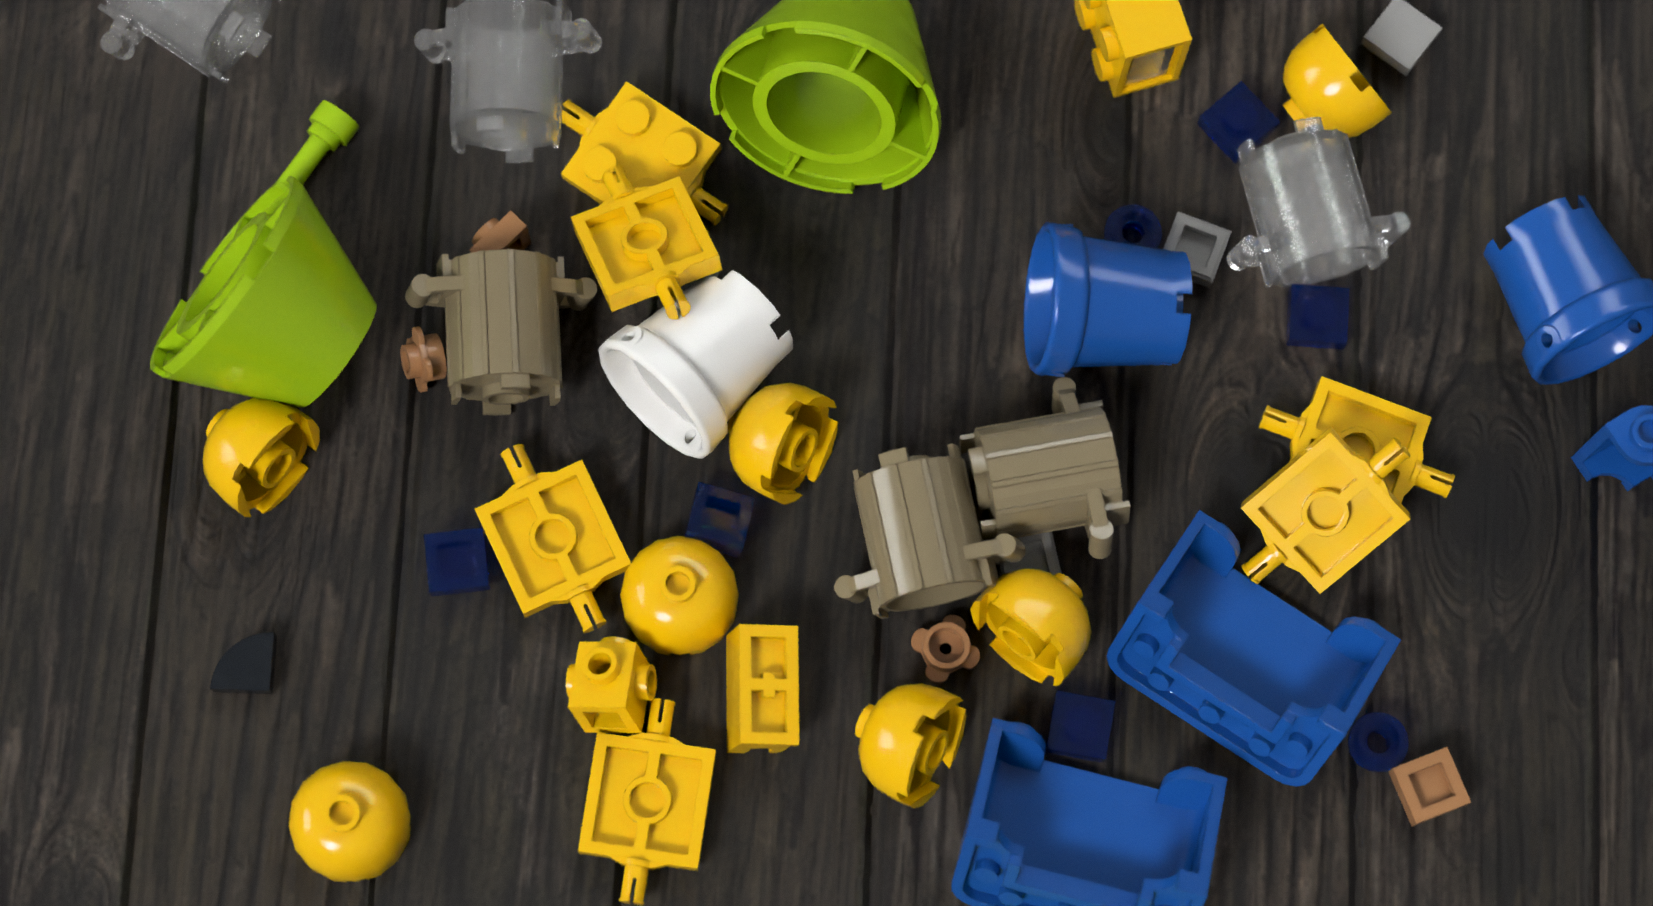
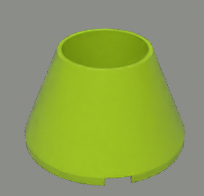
[710,0,941,194]
[150,176,377,408]

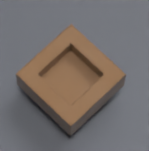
[469,210,531,253]
[1388,747,1471,827]

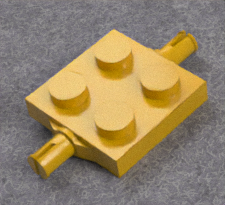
[556,81,729,225]
[571,166,722,320]
[1258,376,1455,503]
[1241,427,1411,594]
[475,444,631,633]
[578,698,716,905]

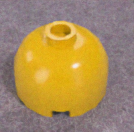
[1283,24,1392,139]
[728,383,838,505]
[203,398,320,517]
[620,536,739,655]
[970,568,1091,686]
[855,684,966,809]
[289,761,411,882]

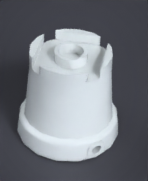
[598,270,793,459]

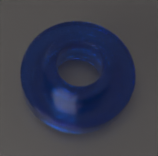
[1104,205,1162,248]
[1348,712,1409,772]

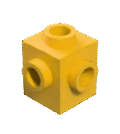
[566,636,657,733]

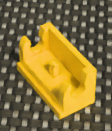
[726,624,799,753]

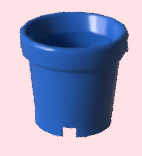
[1483,195,1653,385]
[1024,222,1192,377]

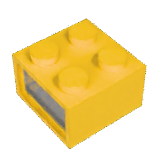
[1074,0,1192,98]

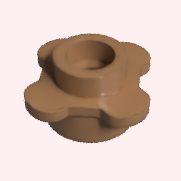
[400,326,447,393]
[911,615,980,683]

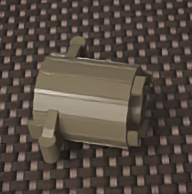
[405,249,597,415]
[959,377,1130,559]
[834,443,1026,619]

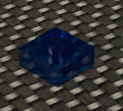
[1197,81,1280,164]
[1286,284,1350,350]
[684,482,755,558]
[424,528,491,597]
[1046,690,1116,763]

